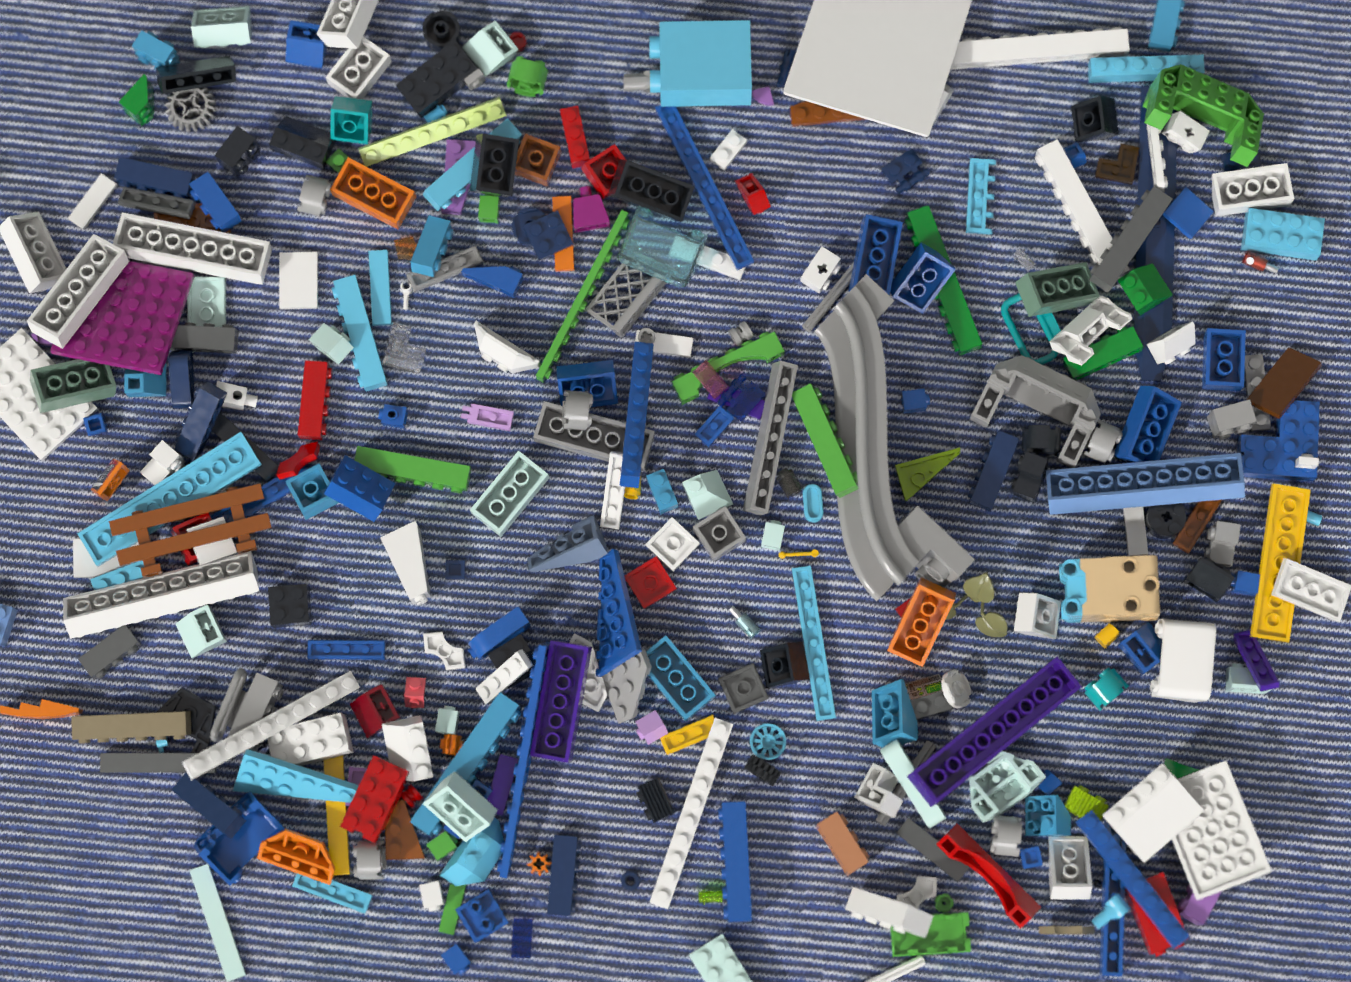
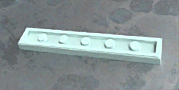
[189,864,246,982]

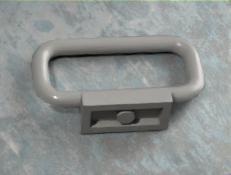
[210,668,248,742]

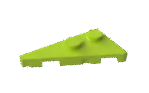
[895,447,961,501]

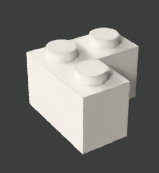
[140,440,186,485]
[855,763,903,818]

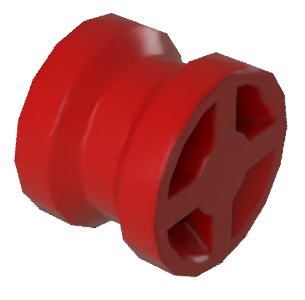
[401,784,423,808]

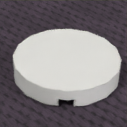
[942,670,971,709]

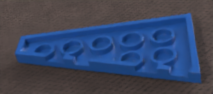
[596,549,642,677]

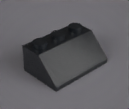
[269,116,336,170]

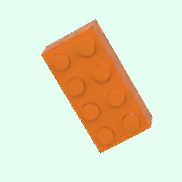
[330,157,416,230]
[887,577,956,667]

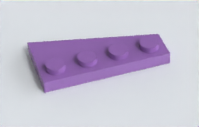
[441,140,476,215]

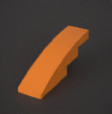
[0,699,83,719]

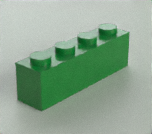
[1063,326,1143,381]

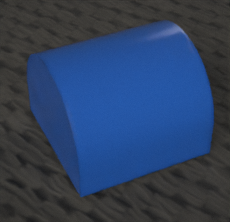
[83,413,108,436]

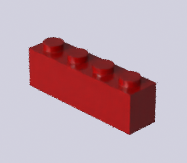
[298,360,333,440]

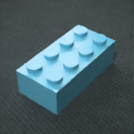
[1241,208,1325,261]

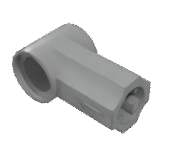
[623,70,650,93]

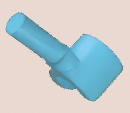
[156,736,169,753]

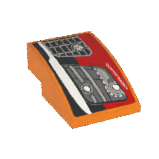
[91,458,130,502]

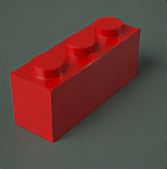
[560,105,590,169]

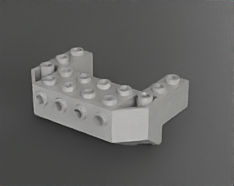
[969,355,1101,468]

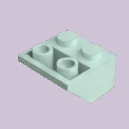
[462,21,518,77]
[176,605,227,659]

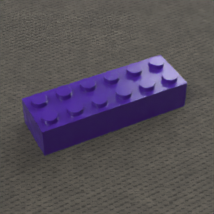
[530,640,592,763]

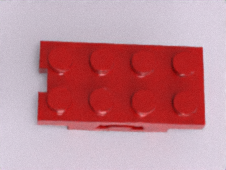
[340,755,409,844]

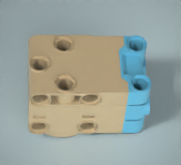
[1059,555,1160,623]

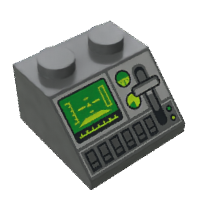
[905,674,952,720]

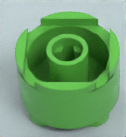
[507,56,548,97]

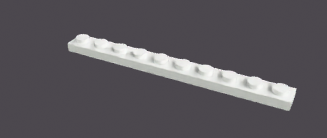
[182,671,360,780]
[649,718,733,909]

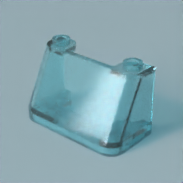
[617,206,708,287]

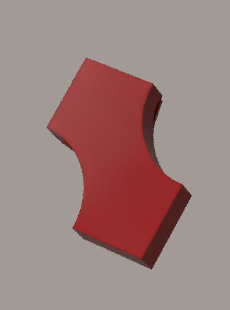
[276,441,320,479]

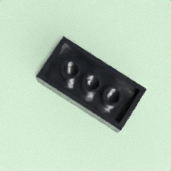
[396,40,478,119]
[608,159,695,222]

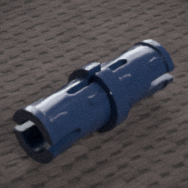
[776,49,796,88]

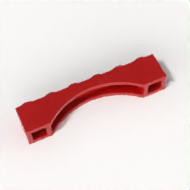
[936,823,1041,929]

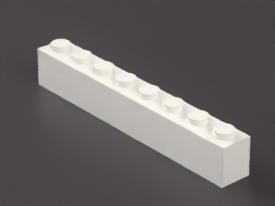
[1035,139,1129,279]

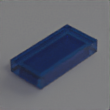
[511,918,533,959]

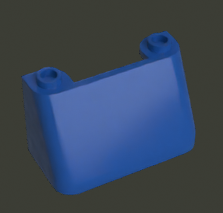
[194,792,286,886]

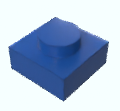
[1019,846,1043,869]

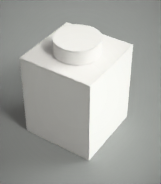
[419,881,445,912]

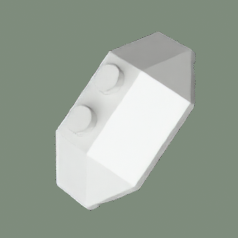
[474,321,541,373]

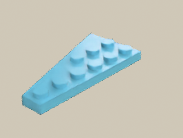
[233,749,359,803]

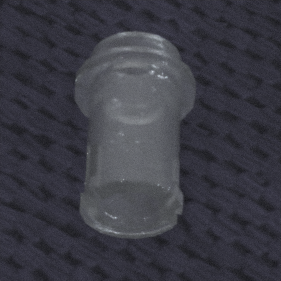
[1012,248,1037,272]

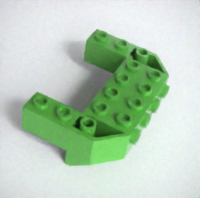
[1142,64,1264,167]

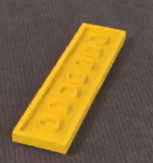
[1250,484,1311,643]

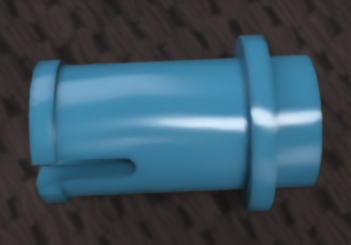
[423,104,448,123]

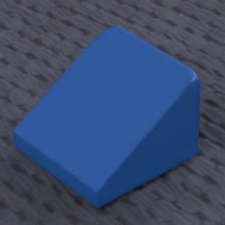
[1063,142,1087,169]
[1037,769,1062,796]

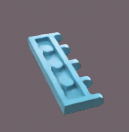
[966,158,996,234]

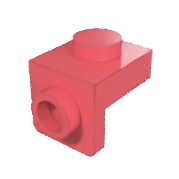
[404,677,426,708]

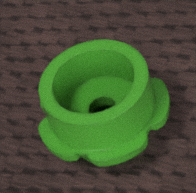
[935,893,954,913]

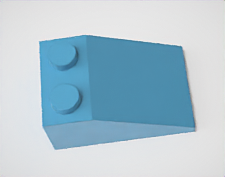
[872,679,918,748]

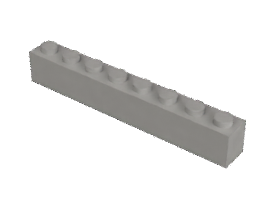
[743,360,798,515]

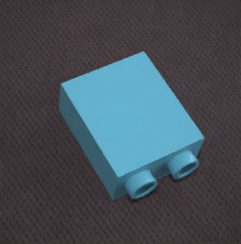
[649,20,752,107]

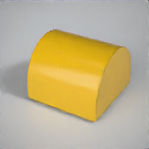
[1095,623,1119,649]

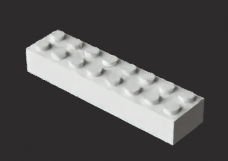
[113,213,272,285]

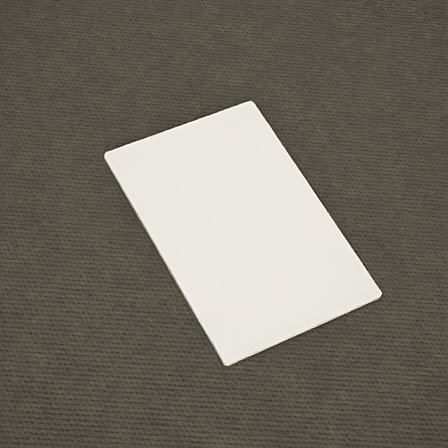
[783,0,972,137]

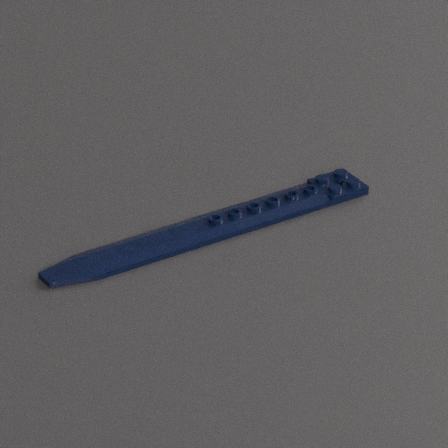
[1133,85,1178,382]

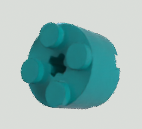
[1084,667,1129,711]

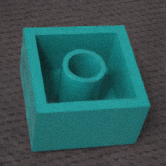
[331,96,372,144]

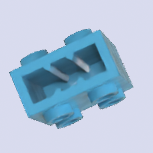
[132,30,180,70]

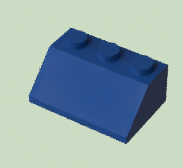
[890,242,956,314]
[556,360,618,407]

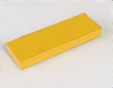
[660,715,715,755]

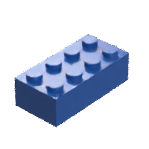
[849,214,903,295]
[1114,386,1182,463]

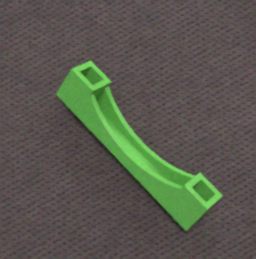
[672,331,785,405]

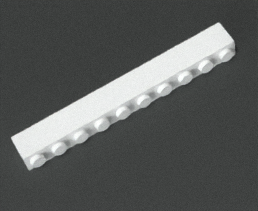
[950,27,1130,70]

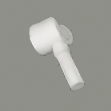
[400,282,413,310]

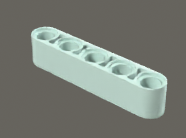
[880,739,946,828]

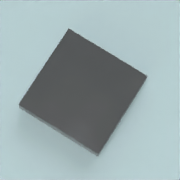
[718,663,769,714]

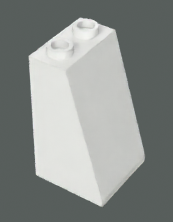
[380,521,431,606]

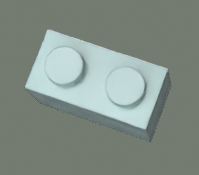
[309,323,354,365]

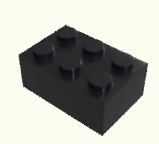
[470,133,519,197]

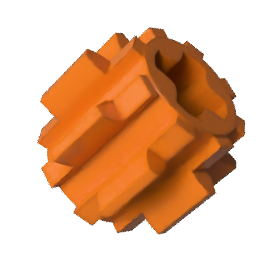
[440,734,464,756]
[527,852,552,877]

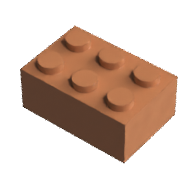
[816,812,869,876]

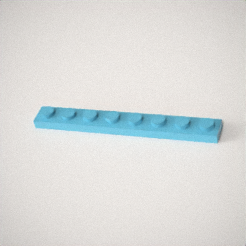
[792,566,836,721]

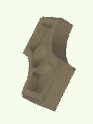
[1039,926,1095,935]

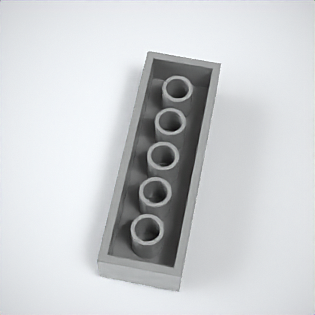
[533,401,655,472]

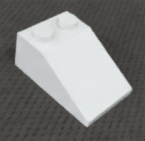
[1048,836,1092,899]

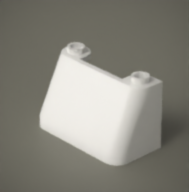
[1150,619,1216,703]

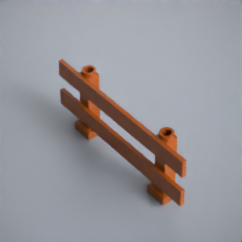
[109,484,272,579]

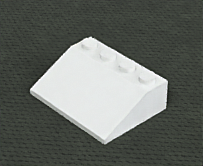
[1103,764,1204,863]

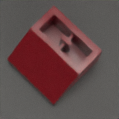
[350,684,401,738]

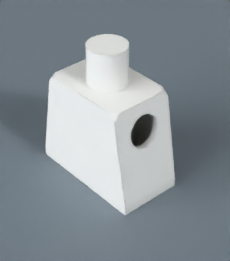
[216,381,258,410]

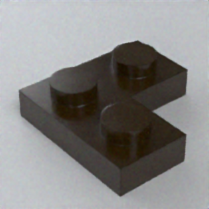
[1095,144,1139,185]

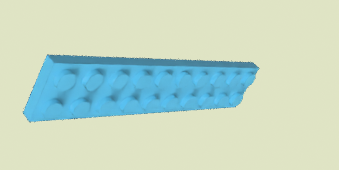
[77,432,262,567]

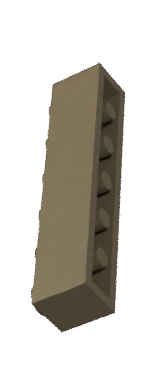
[71,711,191,743]

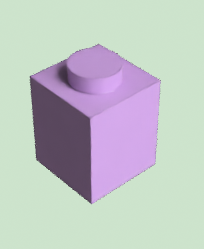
[635,710,668,745]

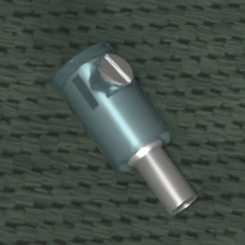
[729,606,761,639]

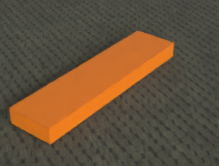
[552,196,574,272]

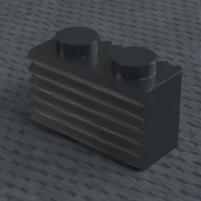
[636,777,675,823]

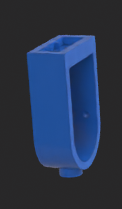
[467,606,531,660]

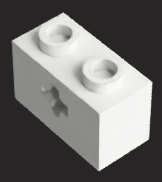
[1162,111,1210,153]
[800,246,841,294]

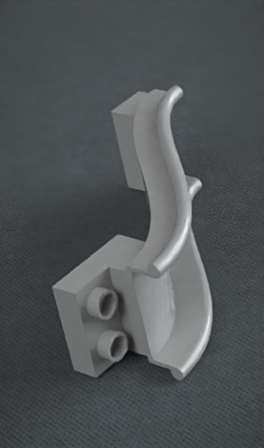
[814,274,975,601]

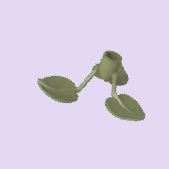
[945,572,1008,637]

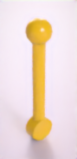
[778,549,819,559]

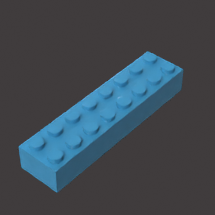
[410,692,522,838]

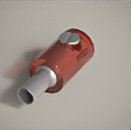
[1241,250,1279,274]

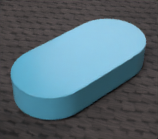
[803,484,823,523]

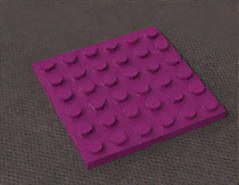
[50,261,194,375]

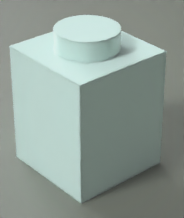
[761,520,785,551]
[435,706,459,735]

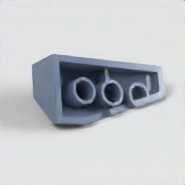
[527,515,608,572]

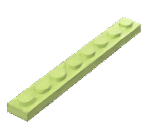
[358,97,506,167]

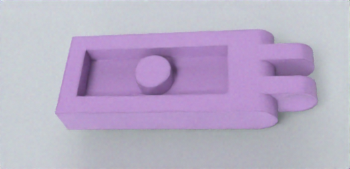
[460,404,514,431]

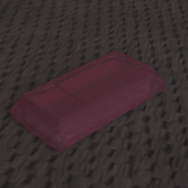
[692,360,728,399]

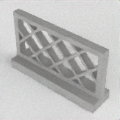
[585,252,668,338]

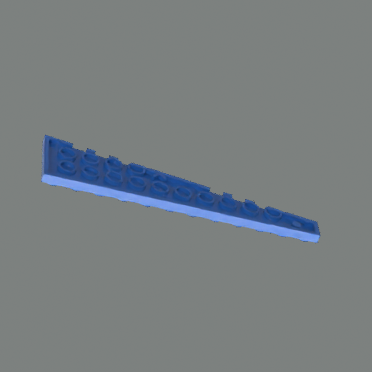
[497,641,550,878]

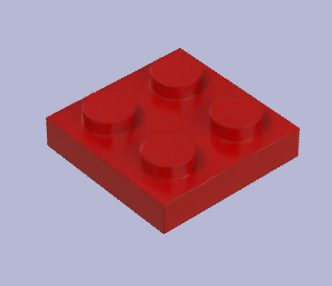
[624,556,677,609]

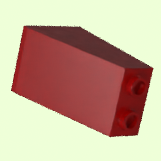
[1125,872,1189,957]

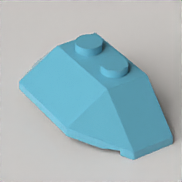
[439,818,504,886]

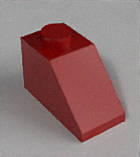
[735,173,771,215]

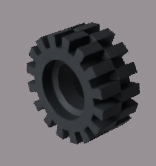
[744,754,781,786]

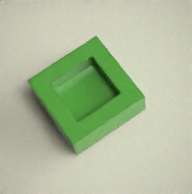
[326,148,348,174]

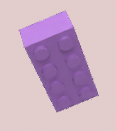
[1177,883,1222,926]

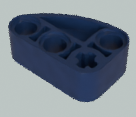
[168,350,194,409]

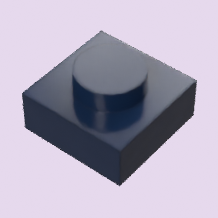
[445,560,466,580]

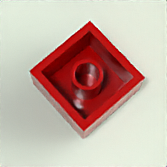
[581,144,626,200]

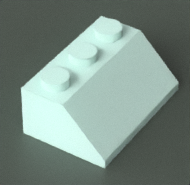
[191,6,252,48]
[423,772,497,842]

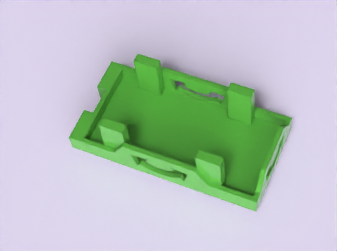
[890,912,971,957]

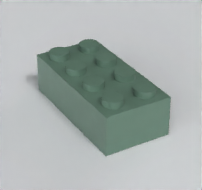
[1015,262,1100,317]
[30,359,117,413]

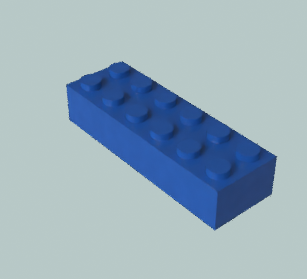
[718,801,752,923]

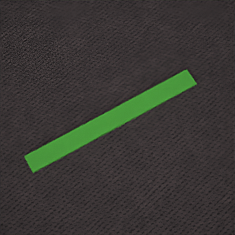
[438,799,487,935]

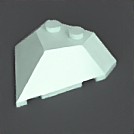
[969,751,1046,823]

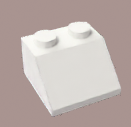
[1147,321,1195,365]
[1014,593,1061,639]

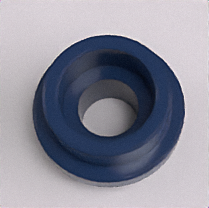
[621,871,641,890]

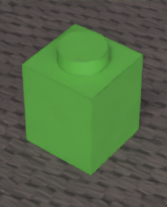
[478,194,500,223]
[426,831,458,861]

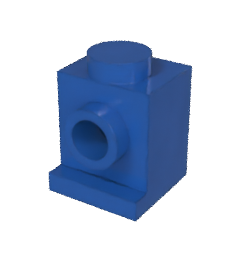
[378,404,408,429]

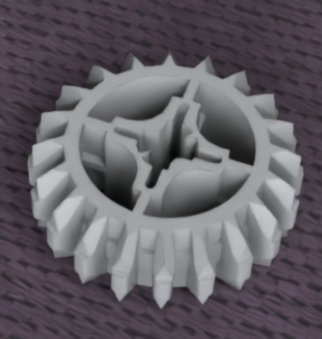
[165,87,216,133]

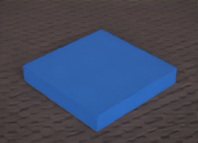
[1162,187,1214,239]

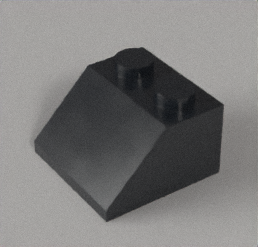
[1071,96,1119,142]
[488,634,536,689]
[760,642,810,688]

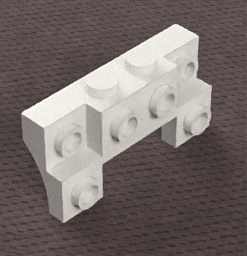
[1049,295,1132,366]

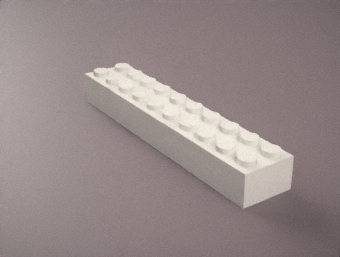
[63,551,259,639]

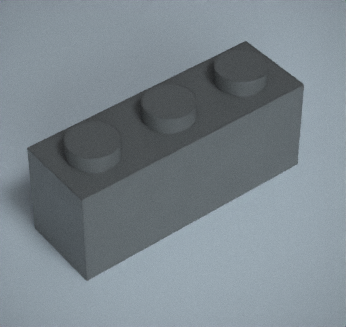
[78,625,142,679]

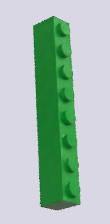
[904,205,982,356]

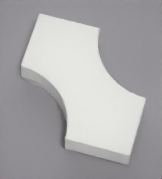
[423,632,466,670]
[896,876,937,909]

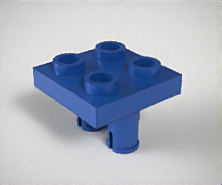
[455,889,509,944]

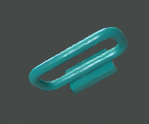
[1001,293,1061,365]

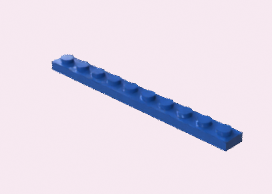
[655,105,754,271]

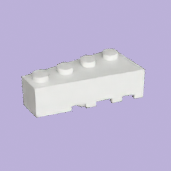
[845,887,933,938]

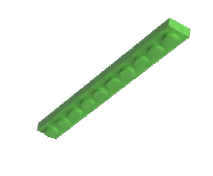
[536,210,630,383]

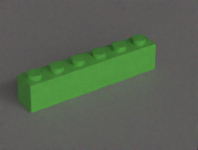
[792,383,858,498]
[354,446,472,493]

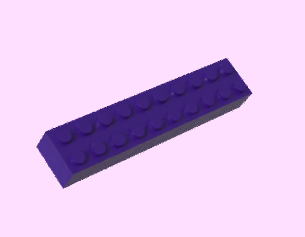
[906,656,1082,807]

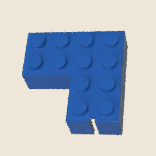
[1237,400,1320,481]

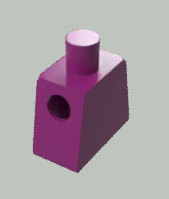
[573,186,610,233]

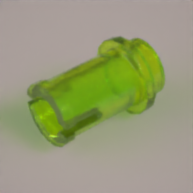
[698,889,723,905]

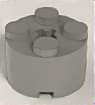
[297,174,332,217]
[562,390,593,430]
[1083,419,1123,464]
[990,815,1022,857]
[353,840,386,880]

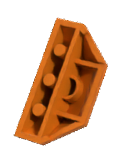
[257,829,335,885]

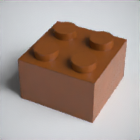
[515,134,561,187]

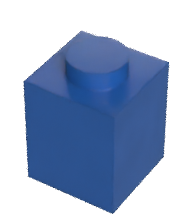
[901,388,930,414]
[1230,570,1260,596]
[441,944,471,975]

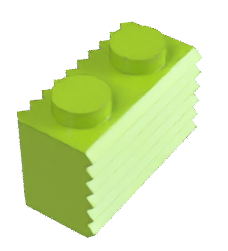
[1064,785,1109,821]

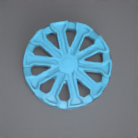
[750,723,786,760]

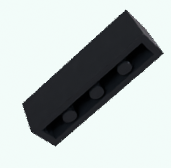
[156,56,236,94]

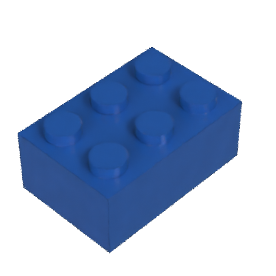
[1202,328,1246,391]
[324,455,395,522]

